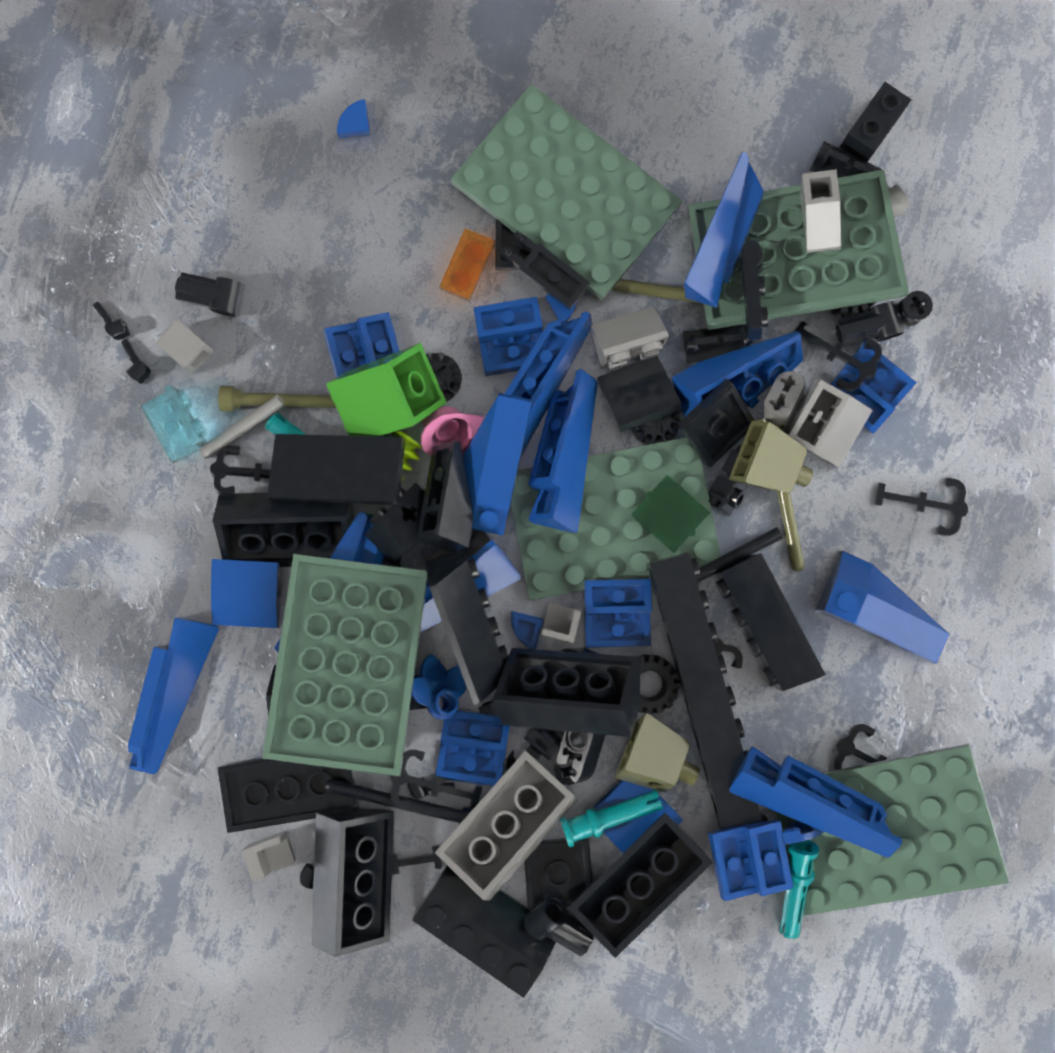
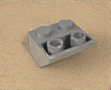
[590,306,669,370]
[784,379,873,467]

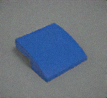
[473,297,543,376]
[323,312,400,377]
[830,341,917,434]
[211,559,281,628]
[584,579,652,648]
[435,710,510,787]
[592,780,683,853]
[708,820,793,901]

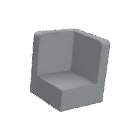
[156,318,214,374]
[541,603,582,643]
[241,831,296,882]

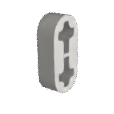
[764,371,805,426]

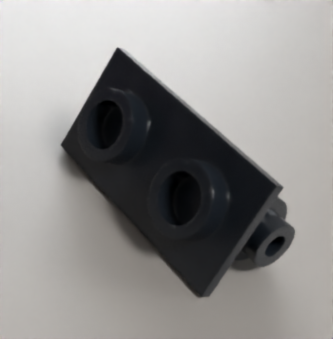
[810,141,882,178]
[683,324,753,364]
[708,445,748,516]

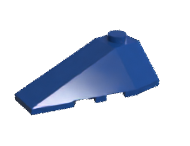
[672,331,803,417]
[463,393,532,536]
[815,551,949,664]

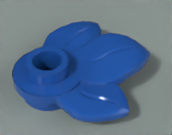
[412,654,466,720]

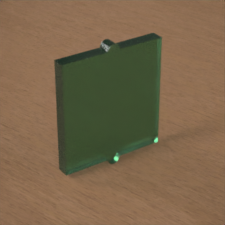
[631,475,710,553]

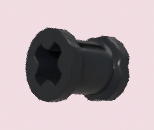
[897,291,933,327]

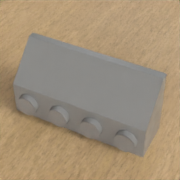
[435,750,579,901]

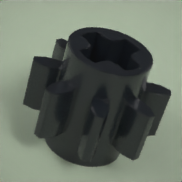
[524,728,563,760]

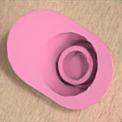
[421,406,485,456]

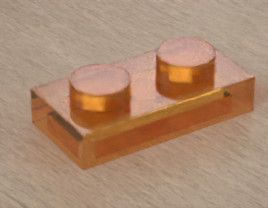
[439,228,495,302]

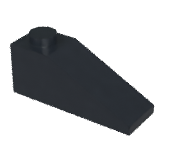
[416,440,474,551]

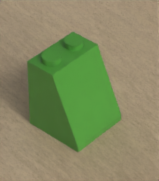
[326,342,446,436]

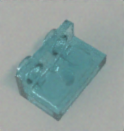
[141,385,208,464]

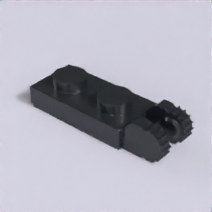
[500,231,590,311]
[741,241,768,340]

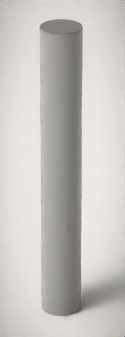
[199,395,285,459]

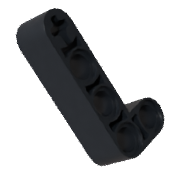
[554,647,606,785]

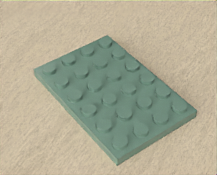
[451,84,683,301]
[688,170,909,330]
[511,437,721,600]
[262,554,428,776]
[775,743,1010,916]

